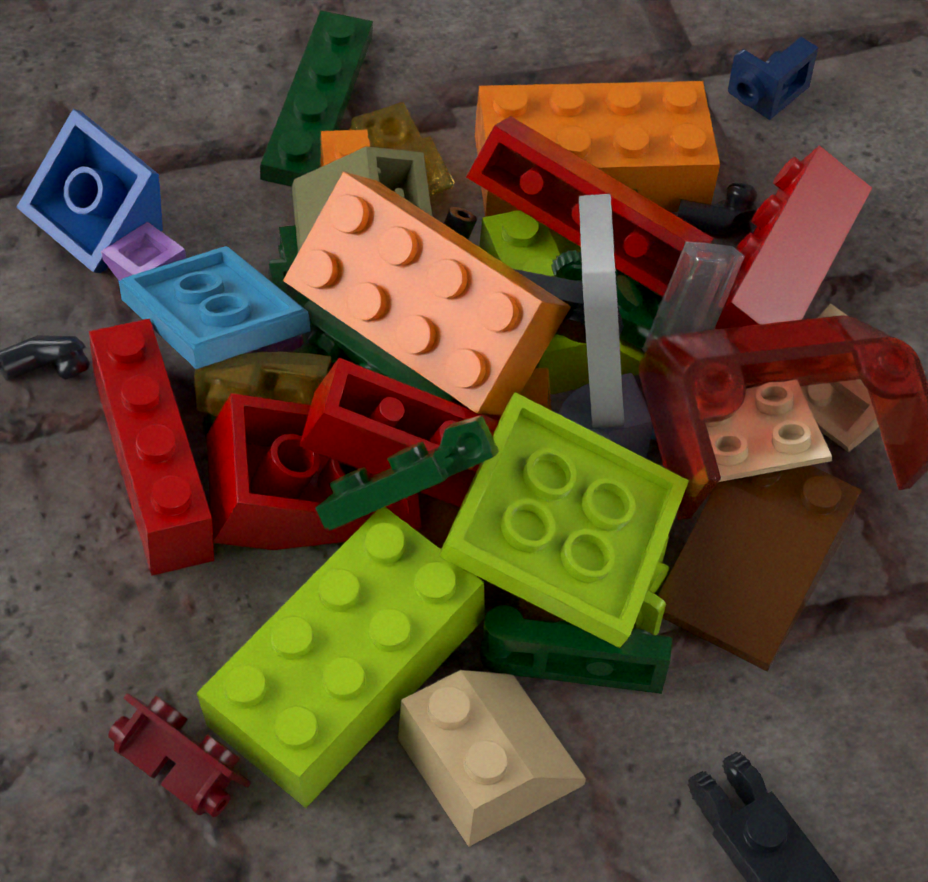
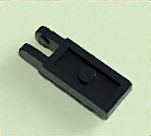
[688,752,841,882]

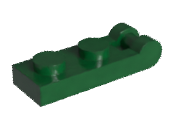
[480,605,672,694]

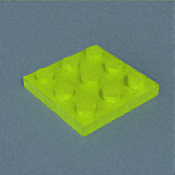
[438,392,689,648]

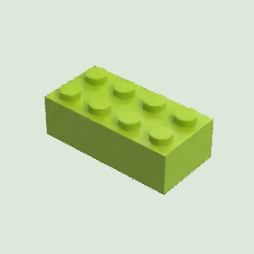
[197,507,485,808]

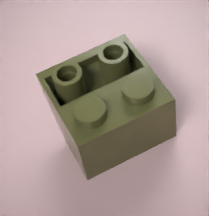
[292,146,432,252]

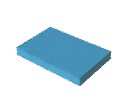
[119,246,311,369]

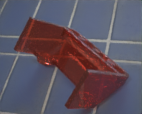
[639,315,928,520]

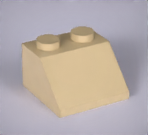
[398,670,586,847]

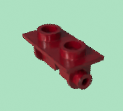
[108,693,252,818]

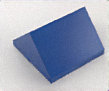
[17,109,163,273]

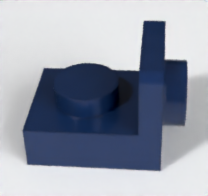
[728,37,818,120]

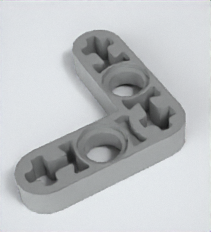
[579,194,624,428]

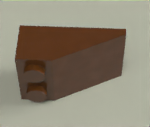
[658,465,862,672]

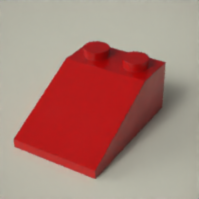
[207,393,422,550]

